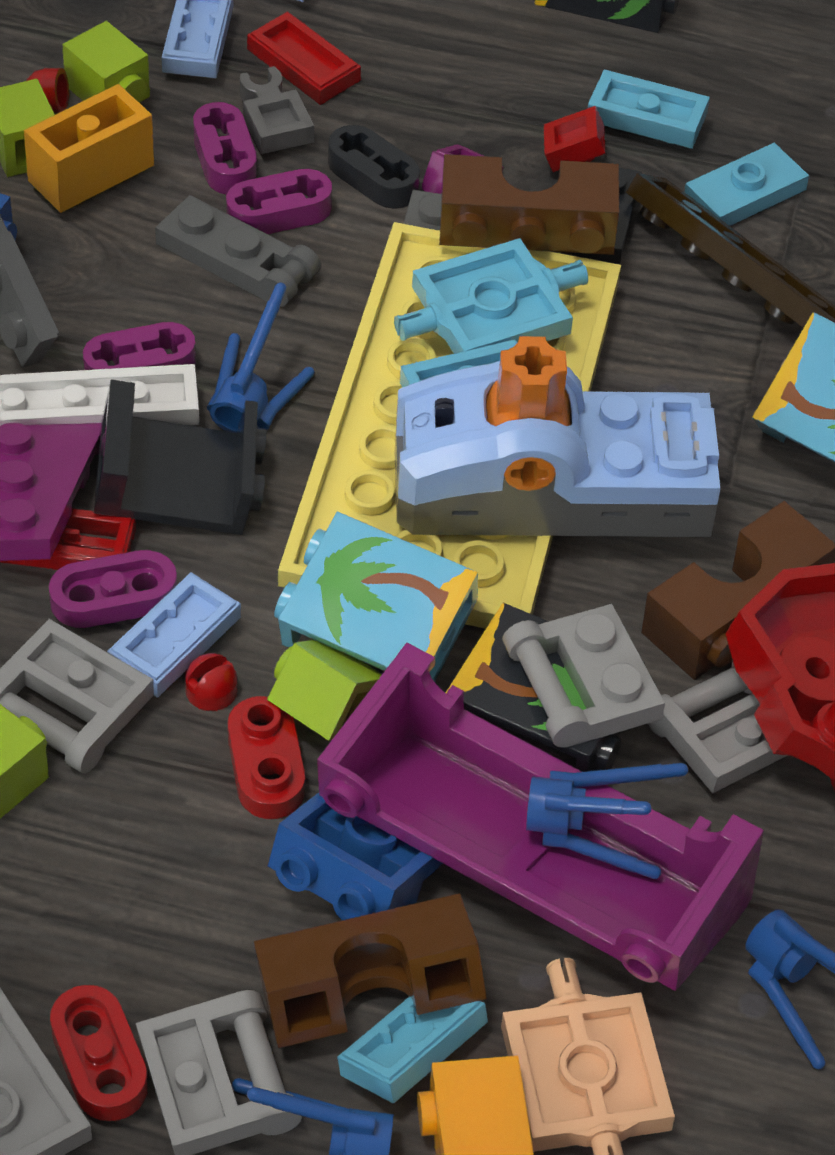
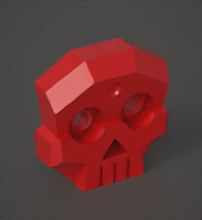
[725,563,835,792]

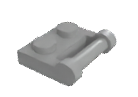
[502,604,665,747]
[0,619,154,774]
[648,662,788,793]
[136,990,302,1155]

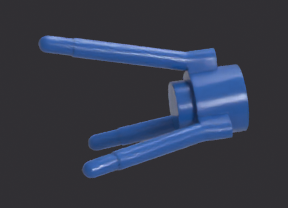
[207,282,315,433]
[526,763,688,879]
[745,910,835,1069]
[232,1078,394,1155]

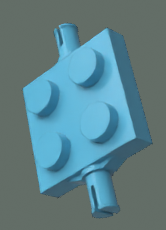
[394,238,588,354]

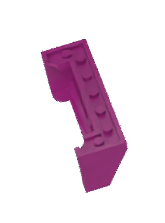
[317,642,764,991]

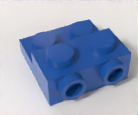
[267,793,443,920]

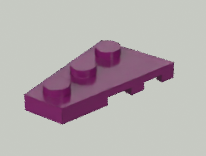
[0,423,101,561]

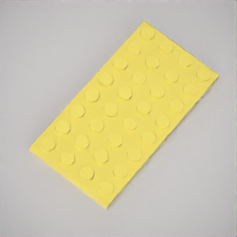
[278,222,621,628]

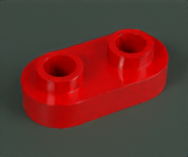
[228,696,305,819]
[50,985,148,1121]

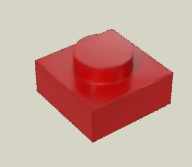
[544,106,605,172]

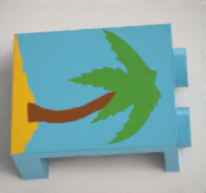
[752,312,835,463]
[274,511,478,682]

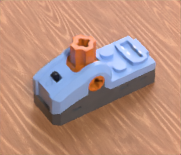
[395,336,720,537]

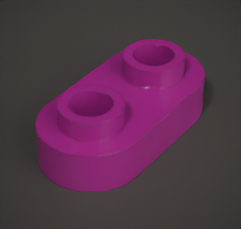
[49,550,177,628]

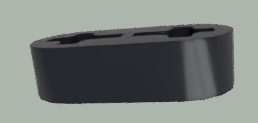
[328,125,420,209]

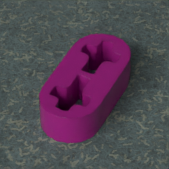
[193,102,256,195]
[226,169,332,234]
[83,322,196,370]

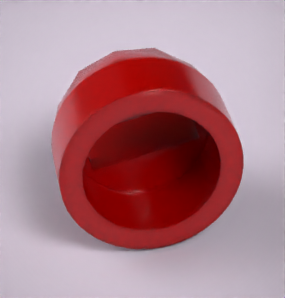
[26,68,69,113]
[185,653,238,711]

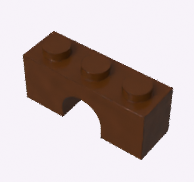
[439,154,619,255]
[641,501,835,680]
[253,893,487,1048]

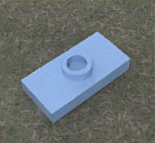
[161,0,234,78]
[107,572,241,697]

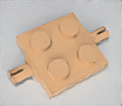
[501,958,675,1155]

